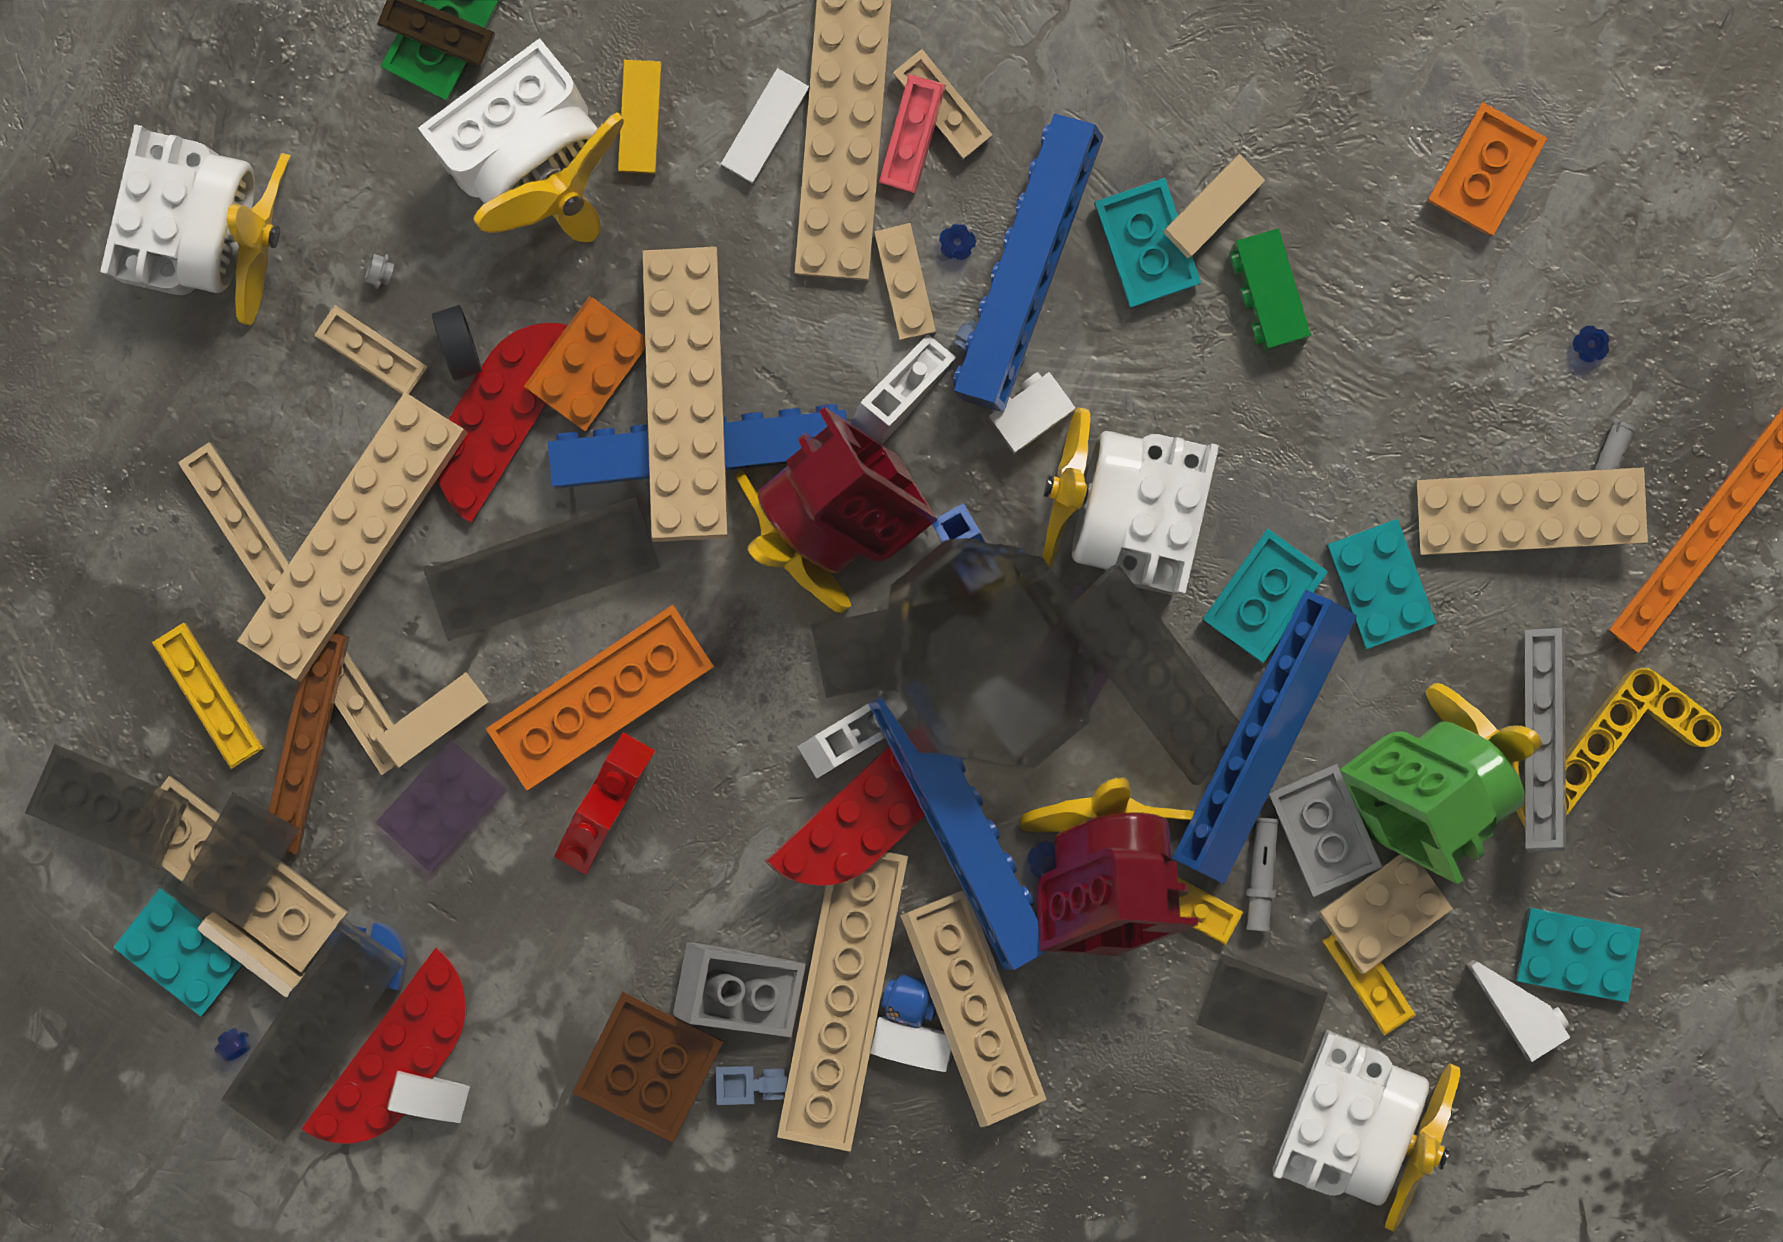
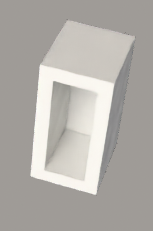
[988,372,1075,455]

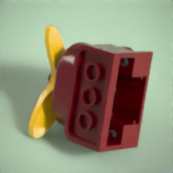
[734,407,938,613]
[1020,778,1198,956]

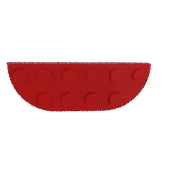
[438,323,568,524]
[765,718,936,886]
[301,947,467,1144]

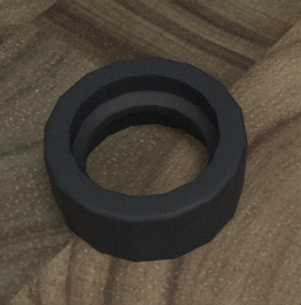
[432,305,482,381]

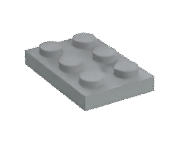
[1268,764,1382,897]

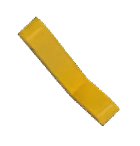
[1565,668,1721,816]

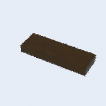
[377,0,496,69]

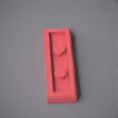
[879,74,946,193]

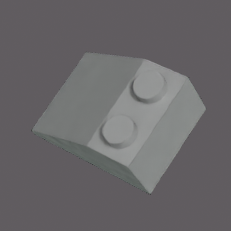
[673,942,806,1037]

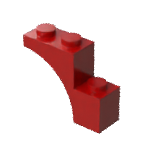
[554,732,656,875]

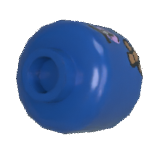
[881,974,937,1028]

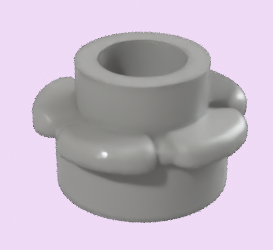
[364,254,394,289]

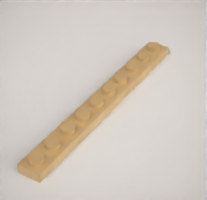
[178,442,395,775]

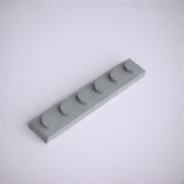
[1525,628,1566,852]

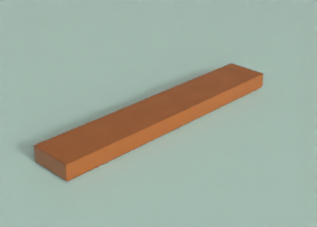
[261,633,350,855]

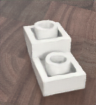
[870,1016,953,1072]
[388,1071,470,1123]

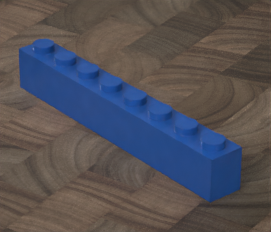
[953,113,1104,413]
[547,404,847,489]
[1172,590,1357,884]
[868,681,1047,970]

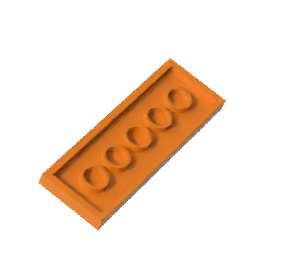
[486,605,714,791]

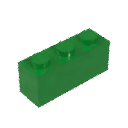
[1229,228,1311,352]

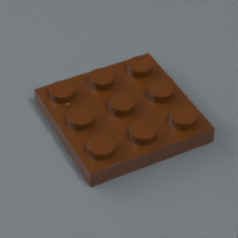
[572,991,723,1143]

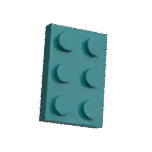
[1094,178,1201,309]
[1326,518,1437,650]
[1201,528,1328,663]
[113,888,243,1017]
[1515,907,1642,1002]

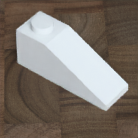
[851,334,956,444]
[798,685,901,778]
[1467,960,1570,1062]

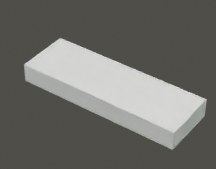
[721,68,810,184]

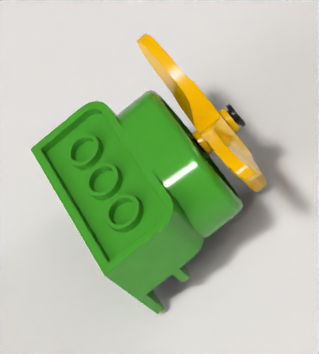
[1339,683,1542,884]

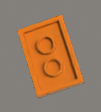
[1427,102,1548,237]
[524,296,646,431]

